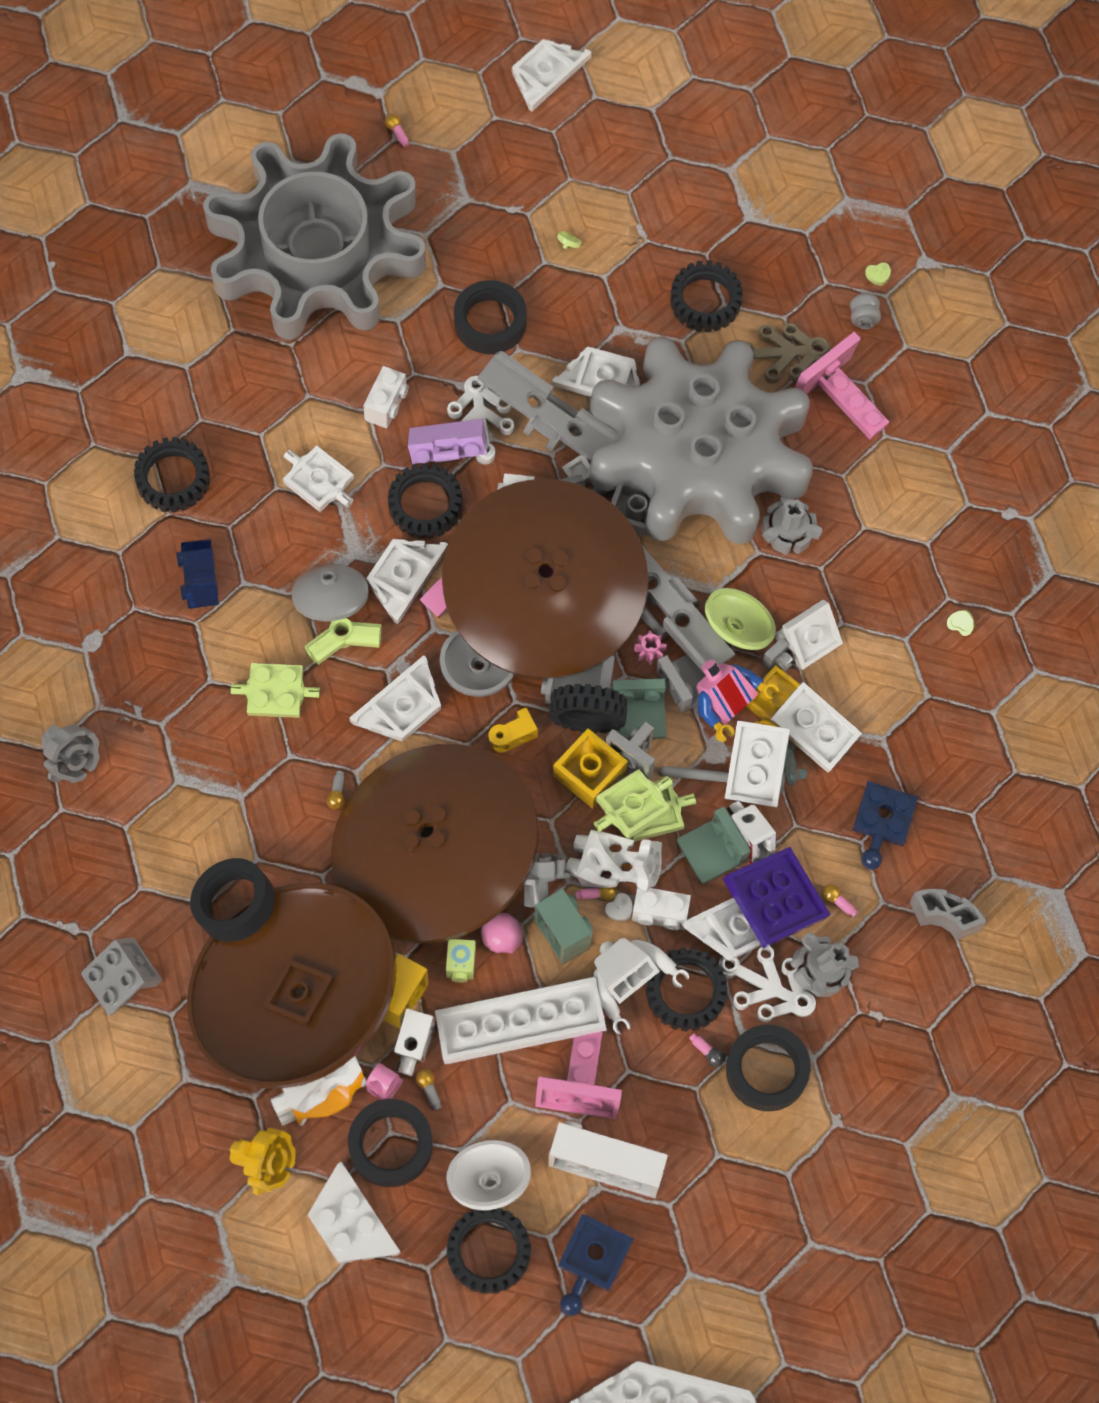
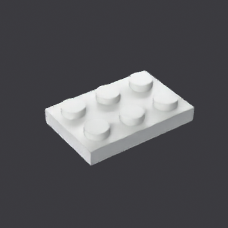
[769,682,862,773]
[725,721,790,807]

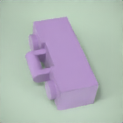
[408,418,487,464]

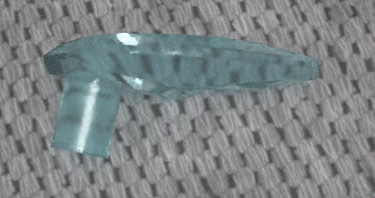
[784,740,807,786]

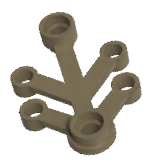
[746,323,830,384]

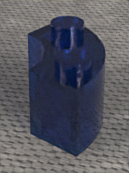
[176,539,219,609]

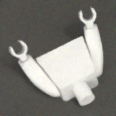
[593,938,689,1034]

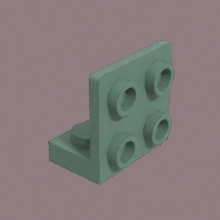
[612,678,667,739]
[677,807,751,884]

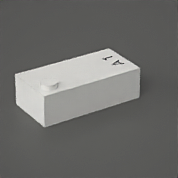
[548,1121,668,1198]

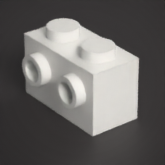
[363,366,409,429]
[632,887,691,930]

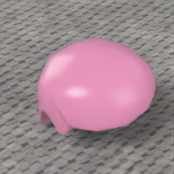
[480,913,524,954]

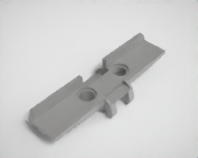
[477,351,621,461]
[641,546,735,671]

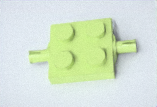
[231,663,320,718]
[594,769,673,839]
[609,778,696,842]

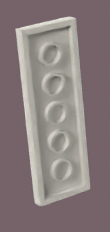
[435,977,606,1064]

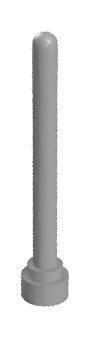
[659,766,785,793]

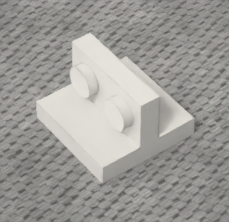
[775,600,843,670]

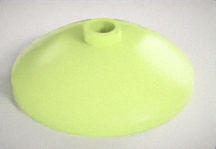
[705,588,776,650]

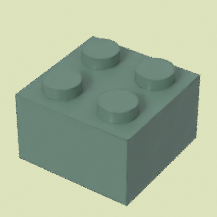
[534,889,593,965]

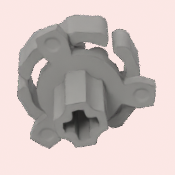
[761,496,823,555]
[41,724,100,783]
[524,853,570,907]
[791,932,859,997]

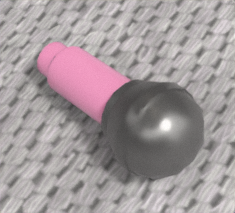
[689,1033,726,1067]

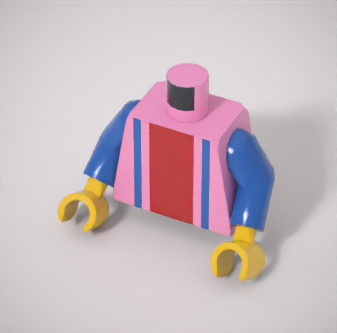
[696,660,779,742]

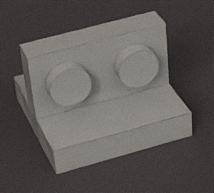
[606,722,655,780]

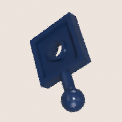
[853,781,918,870]
[558,1214,634,1316]

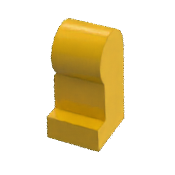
[488,708,538,753]

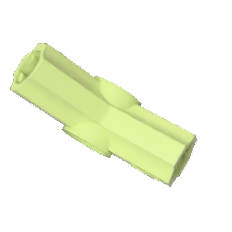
[304,618,382,665]

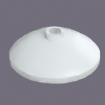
[447,1140,531,1210]

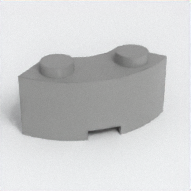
[909,889,986,941]

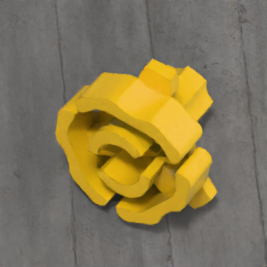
[229,1128,296,1195]

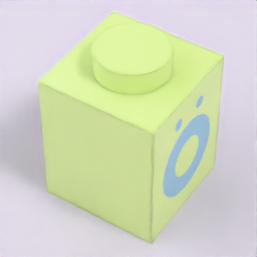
[446,939,476,983]

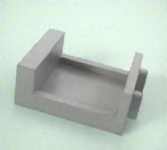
[541,656,615,704]

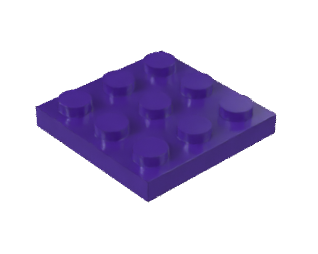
[723,847,831,949]

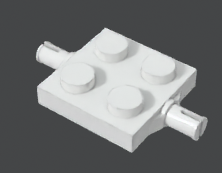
[283,446,354,512]

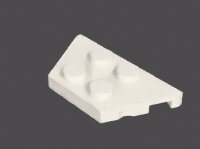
[512,39,592,111]
[552,347,640,397]
[366,539,448,624]
[349,655,441,742]
[682,898,761,961]
[308,1162,401,1264]

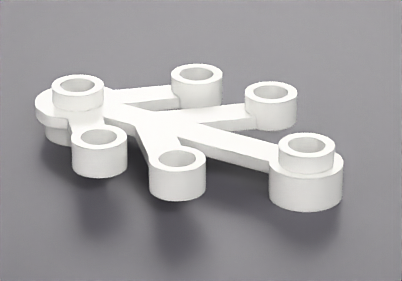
[447,376,514,465]
[718,946,816,1022]

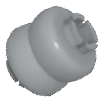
[850,292,881,330]

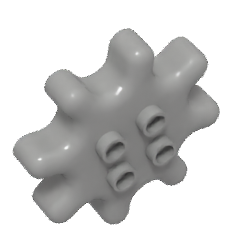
[203,133,426,340]
[589,337,813,544]

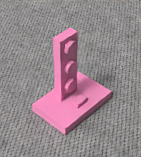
[794,332,889,440]
[535,1015,622,1120]

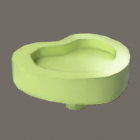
[557,231,582,249]
[865,263,891,286]
[947,610,975,636]

